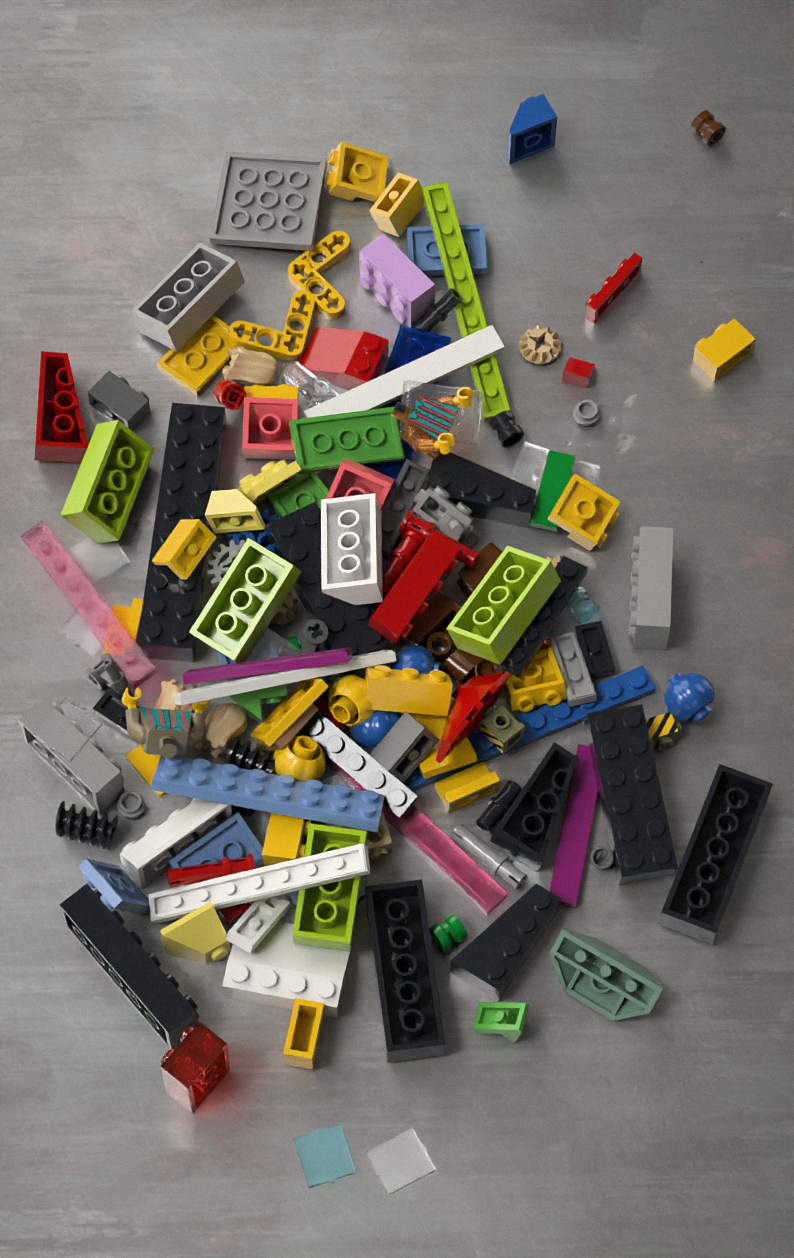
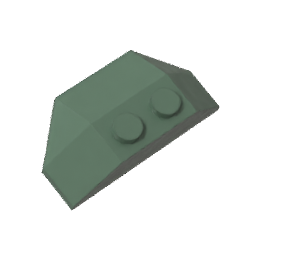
[549,928,664,1021]

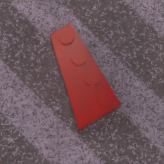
[34,351,88,463]
[368,531,460,644]

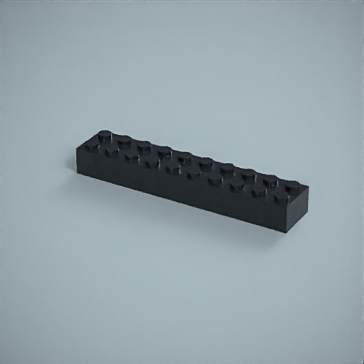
[137,403,227,663]

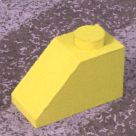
[205,489,265,534]

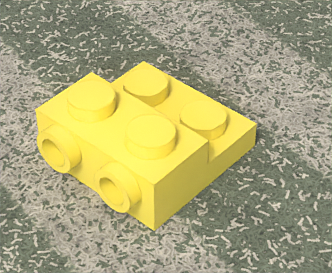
[237,459,302,505]

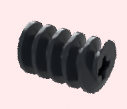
[225,736,278,775]
[55,801,118,849]

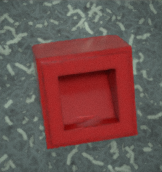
[562,357,595,388]

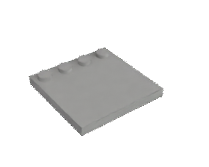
[209,152,327,251]

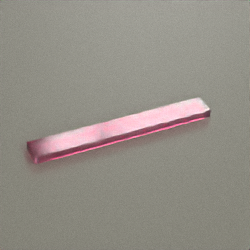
[20,521,158,689]
[328,759,507,915]

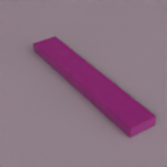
[182,648,353,685]
[550,744,598,908]

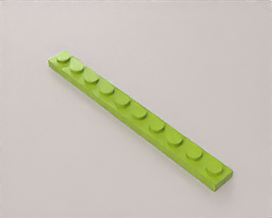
[422,182,510,422]

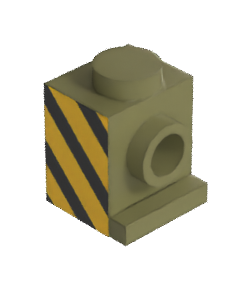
[480,705,525,754]
[646,712,683,750]

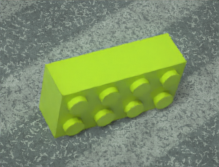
[60,420,155,544]
[189,538,301,663]
[446,546,561,665]
[292,823,367,951]

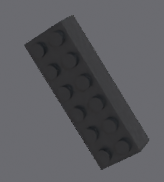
[266,501,391,674]
[584,704,678,885]
[659,764,773,945]
[365,879,446,1063]
[59,884,199,1051]

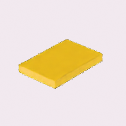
[156,315,243,396]
[250,678,329,747]
[400,703,477,779]

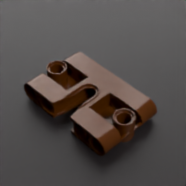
[407,542,503,684]

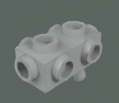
[413,486,474,541]

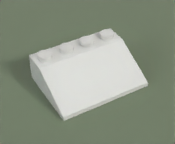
[222,921,355,1018]

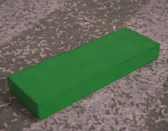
[530,450,575,532]

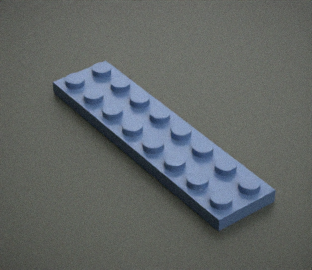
[151,755,385,832]

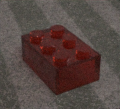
[160,1021,231,1114]

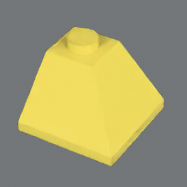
[160,902,231,963]

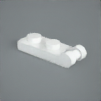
[226,896,291,954]

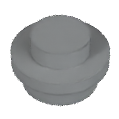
[573,400,600,426]
[117,791,145,819]

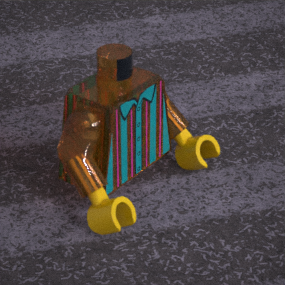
[391,387,473,459]

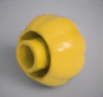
[328,675,375,727]
[273,736,326,781]

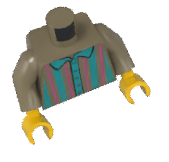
[122,687,210,759]

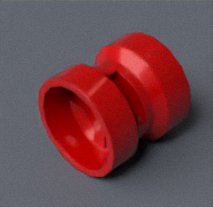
[214,379,247,410]

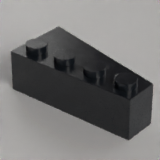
[425,449,536,528]
[490,742,578,872]
[450,884,561,1002]

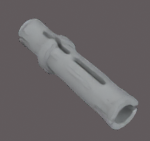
[450,823,527,890]

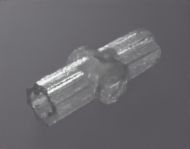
[281,361,339,408]

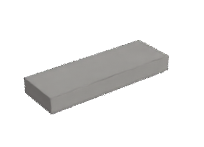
[548,631,597,707]

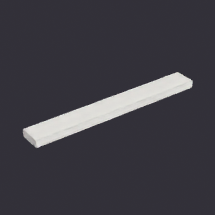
[304,325,505,418]
[173,650,396,705]
[148,843,371,924]

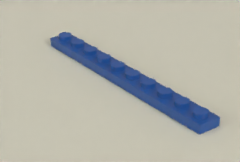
[404,665,656,791]

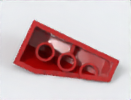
[435,672,510,763]

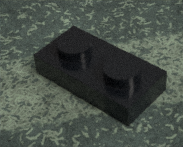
[574,621,615,679]
[92,688,139,736]

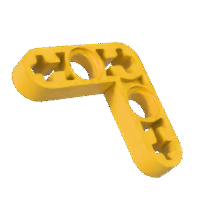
[288,231,350,320]
[228,291,315,362]

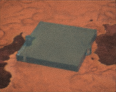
[293,1124,356,1188]

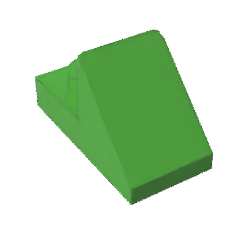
[230,684,288,722]
[472,1002,529,1043]

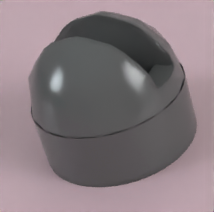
[590,846,614,869]

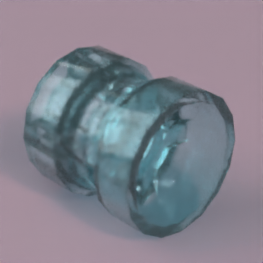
[566,585,600,624]

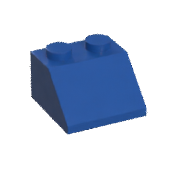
[507,94,557,164]

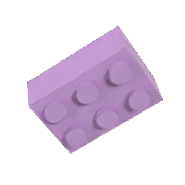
[359,233,435,329]

